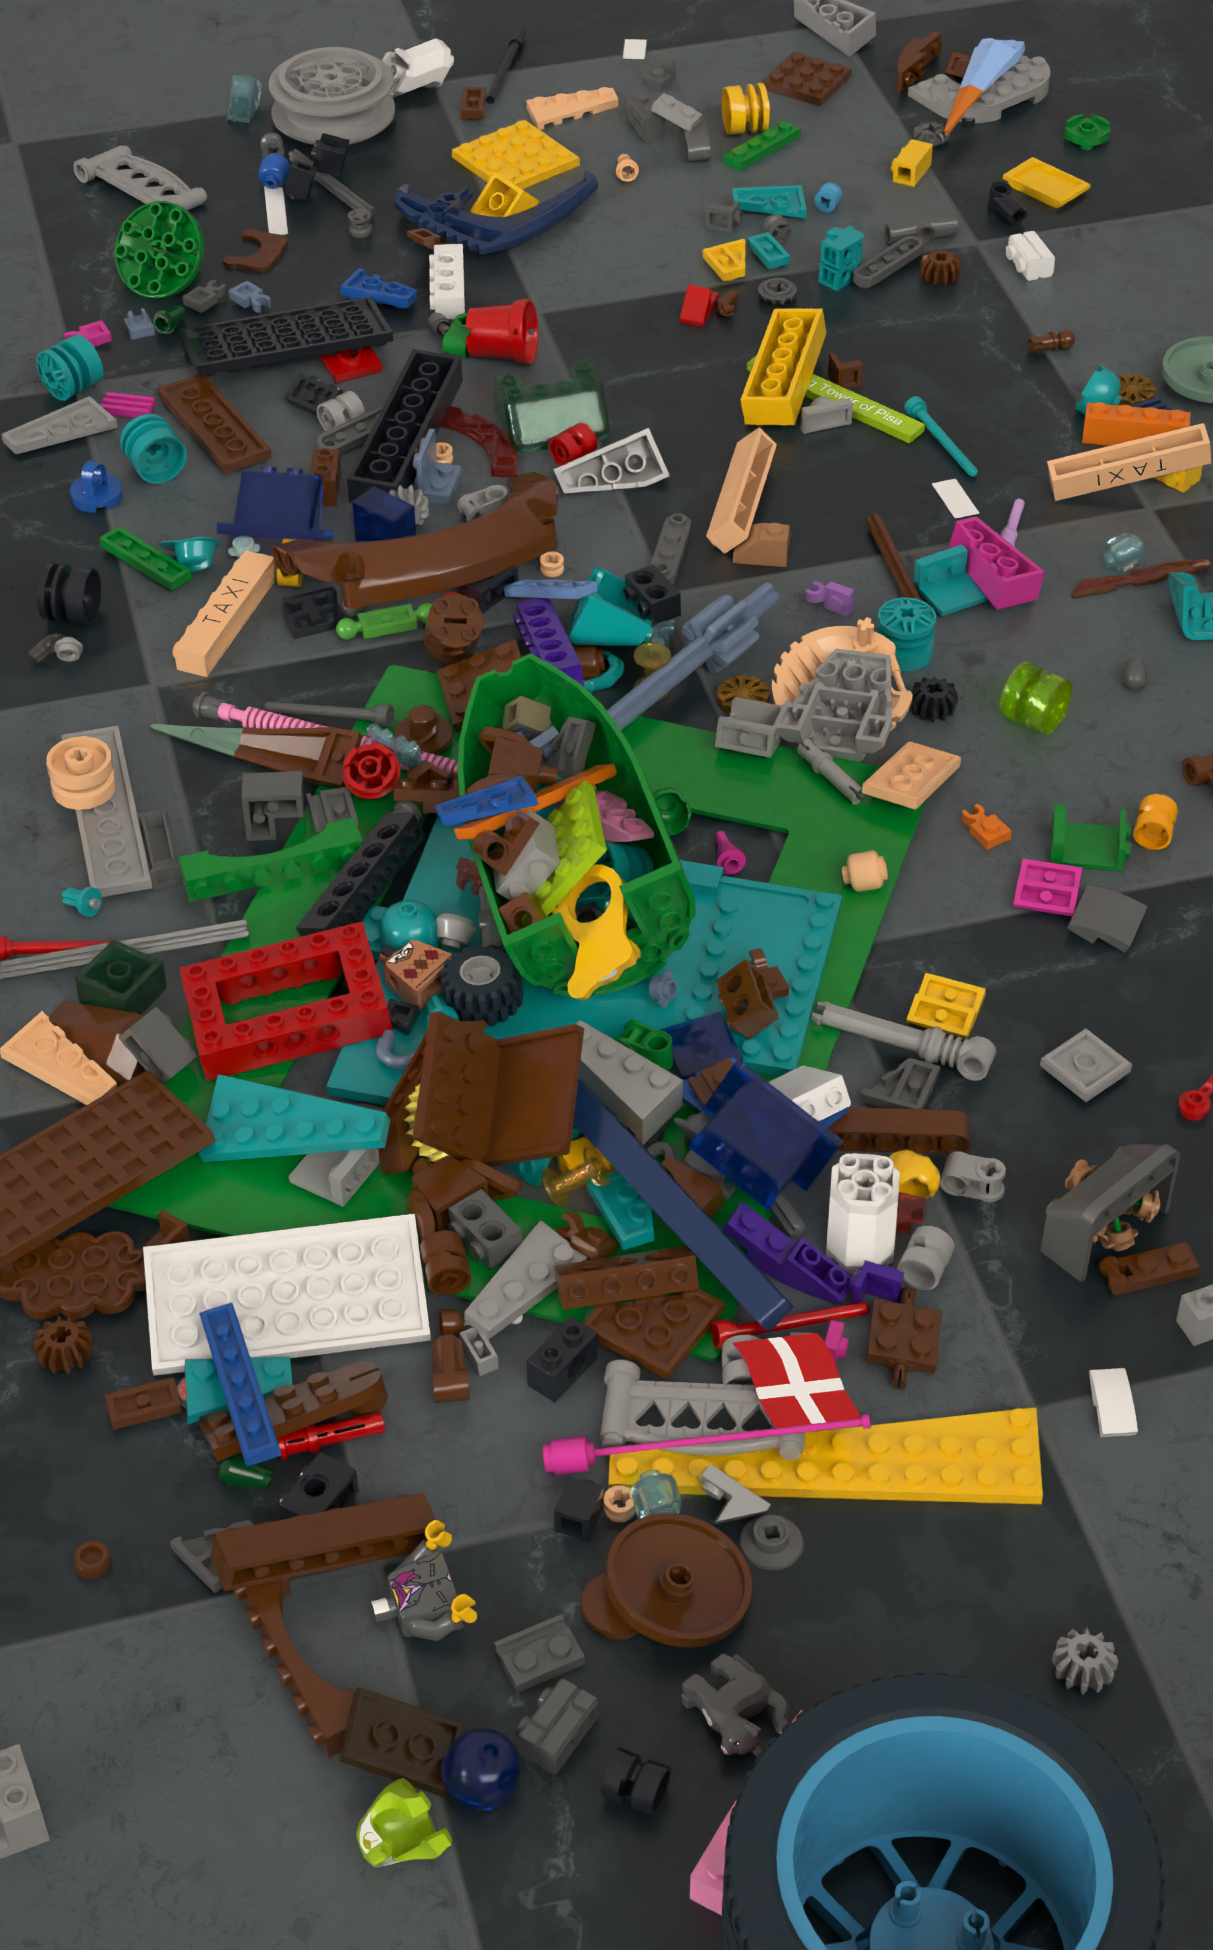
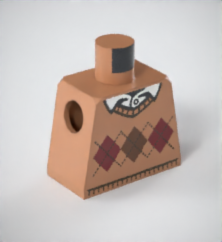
[379,940,453,1011]

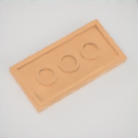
[862,741,961,810]

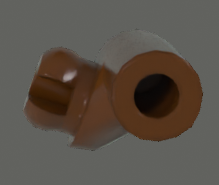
[715,290,738,317]

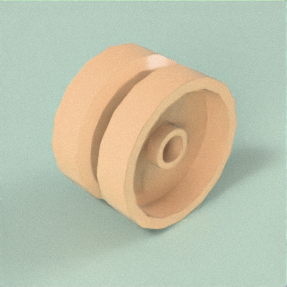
[47,736,116,810]

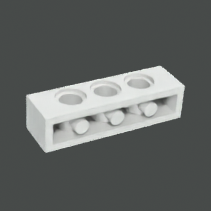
[429,244,465,319]

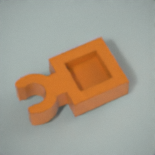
[961,804,1012,850]

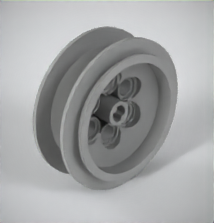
[269,47,395,145]

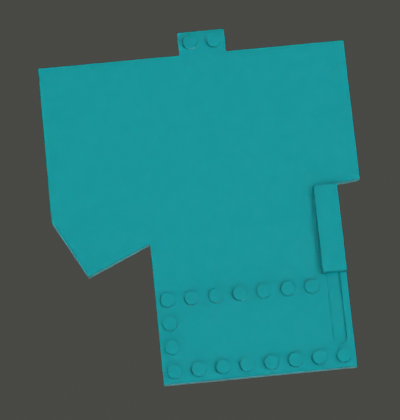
[326,816,842,1116]

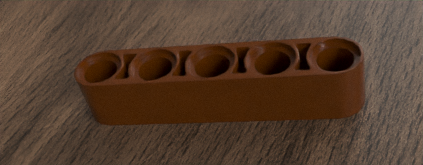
[810,1107,970,1154]

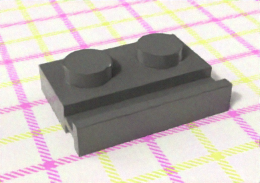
[306,787,360,835]
[494,1614,585,1693]

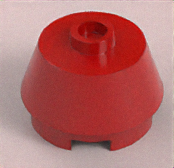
[342,743,400,800]

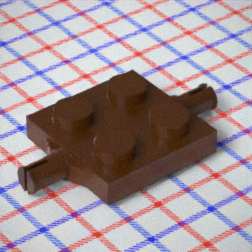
[866,1287,942,1389]

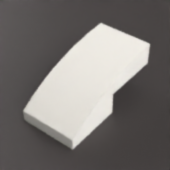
[1089,1368,1138,1437]

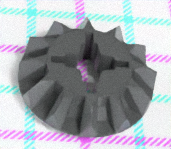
[913,121,950,146]
[758,278,797,305]

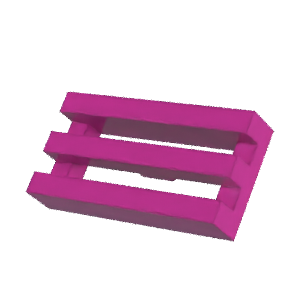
[100,392,156,418]

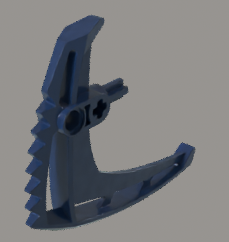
[395,170,598,254]

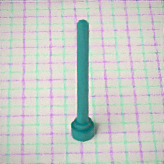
[904,396,978,477]

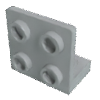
[289,1148,380,1207]

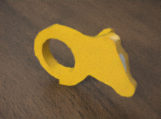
[552,864,641,1001]

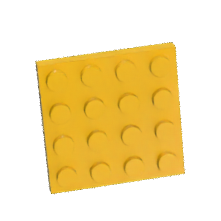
[452,120,580,189]

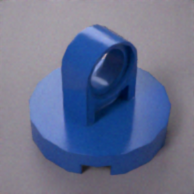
[70,460,123,513]

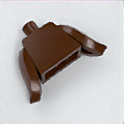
[466,727,559,794]
[407,1156,523,1242]

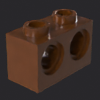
[309,448,342,507]
[716,959,779,1039]

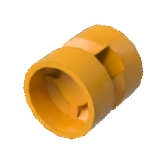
[1133,794,1178,850]

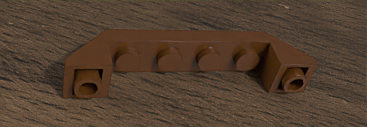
[378,1020,487,1176]

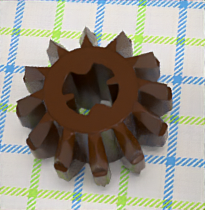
[920,249,961,286]
[33,1315,94,1375]

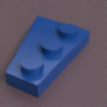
[340,268,417,309]
[434,775,538,826]

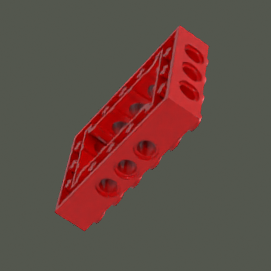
[179,921,393,1081]

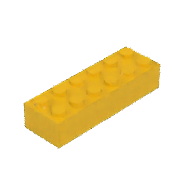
[741,309,827,426]

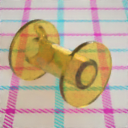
[634,643,671,700]
[542,1146,611,1208]

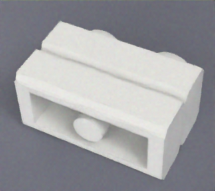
[1006,231,1055,281]

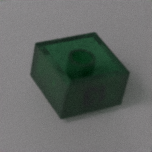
[75,939,167,1015]

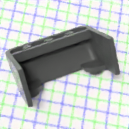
[1041,1144,1180,1283]

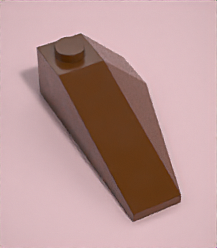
[49,1001,146,1086]

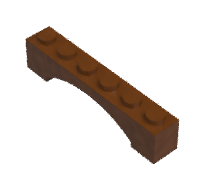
[232,1578,354,1758]

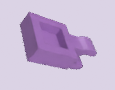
[805,581,855,617]

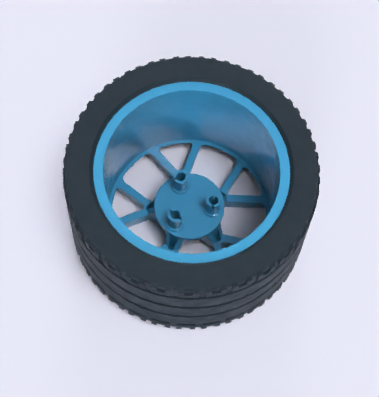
[720,1673,1165,1950]

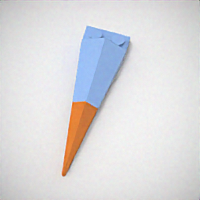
[944,38,1025,136]

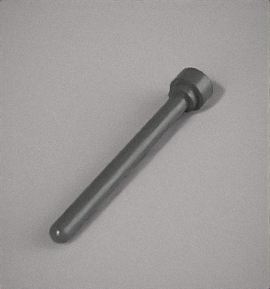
[263,702,394,727]

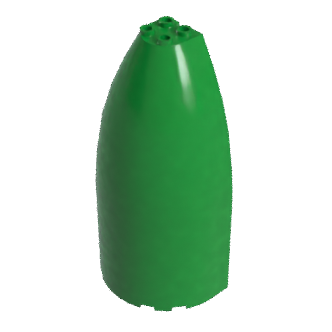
[457,653,696,996]

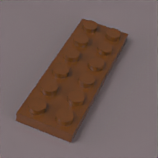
[157,375,272,474]

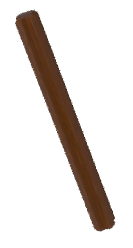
[866,514,922,601]

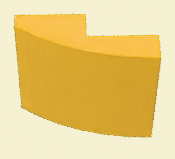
[906,973,986,1039]

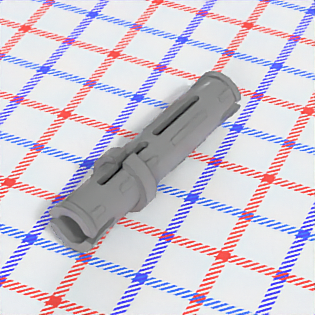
[797,739,866,804]

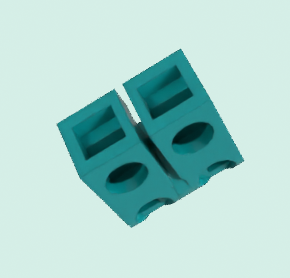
[818,225,864,291]

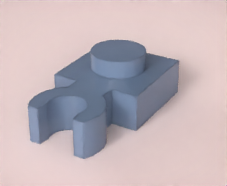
[228,281,271,313]

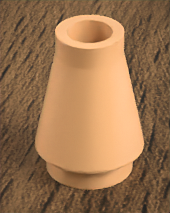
[616,154,639,182]

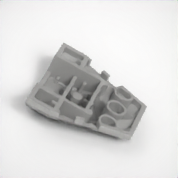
[773,648,892,762]

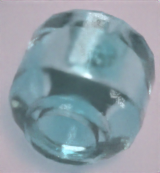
[1102,532,1144,572]
[631,1470,682,1519]

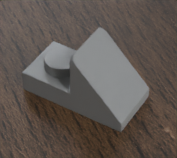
[697,1464,771,1525]

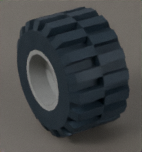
[441,944,523,1027]

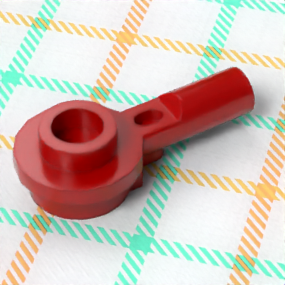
[1178,1074,1213,1120]

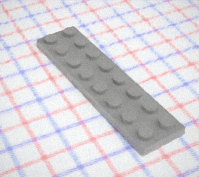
[61,725,152,897]

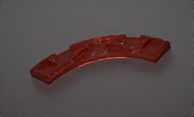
[440,406,518,478]

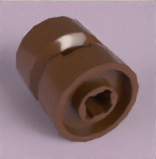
[420,1230,472,1296]

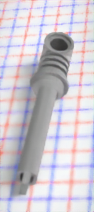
[811,1002,996,1081]

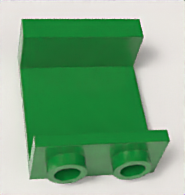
[1050,804,1131,872]

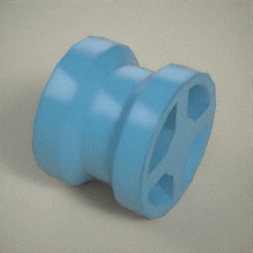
[814,182,842,213]

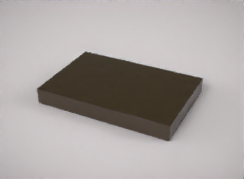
[338,1687,465,1798]

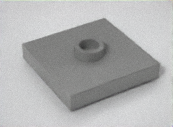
[1040,1029,1132,1102]

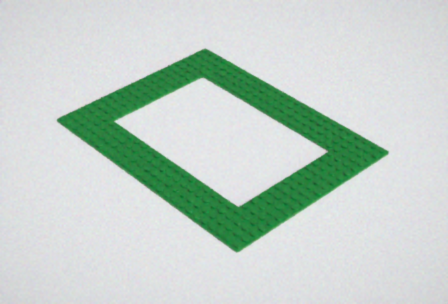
[106,665,928,1362]

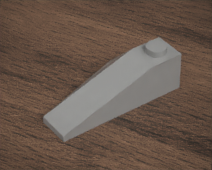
[553,428,670,494]

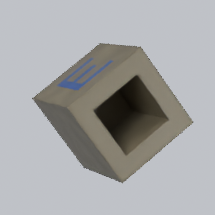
[502,696,551,742]

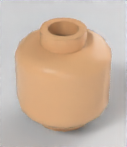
[842,850,888,893]

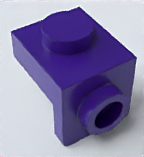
[849,1260,904,1304]

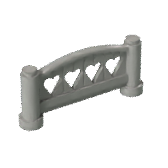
[73,145,207,211]
[600,1360,806,1460]

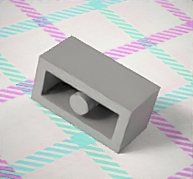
[460,1327,499,1376]

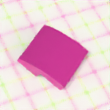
[1013,858,1082,916]

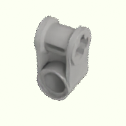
[457,485,509,522]
[940,1152,1006,1202]

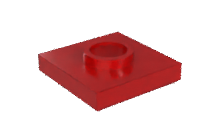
[318,346,383,383]

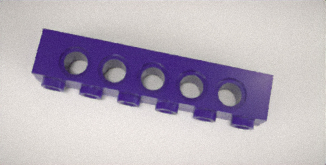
[513,598,585,688]

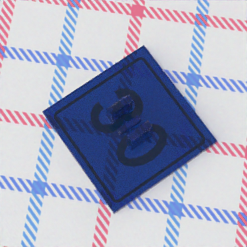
[660,1011,743,1079]

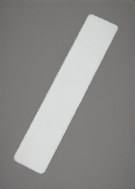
[264,186,288,235]

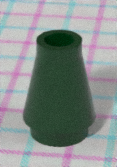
[153,305,186,334]
[218,1453,274,1490]

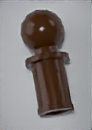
[1028,329,1075,353]

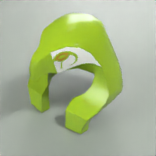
[356,1778,452,1867]

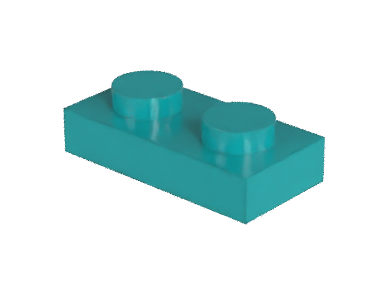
[747,232,790,270]

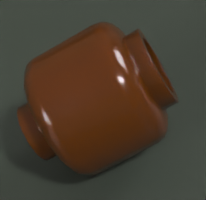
[573,645,606,681]

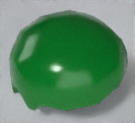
[653,787,691,836]

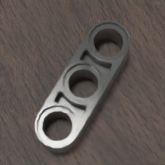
[679,115,711,162]

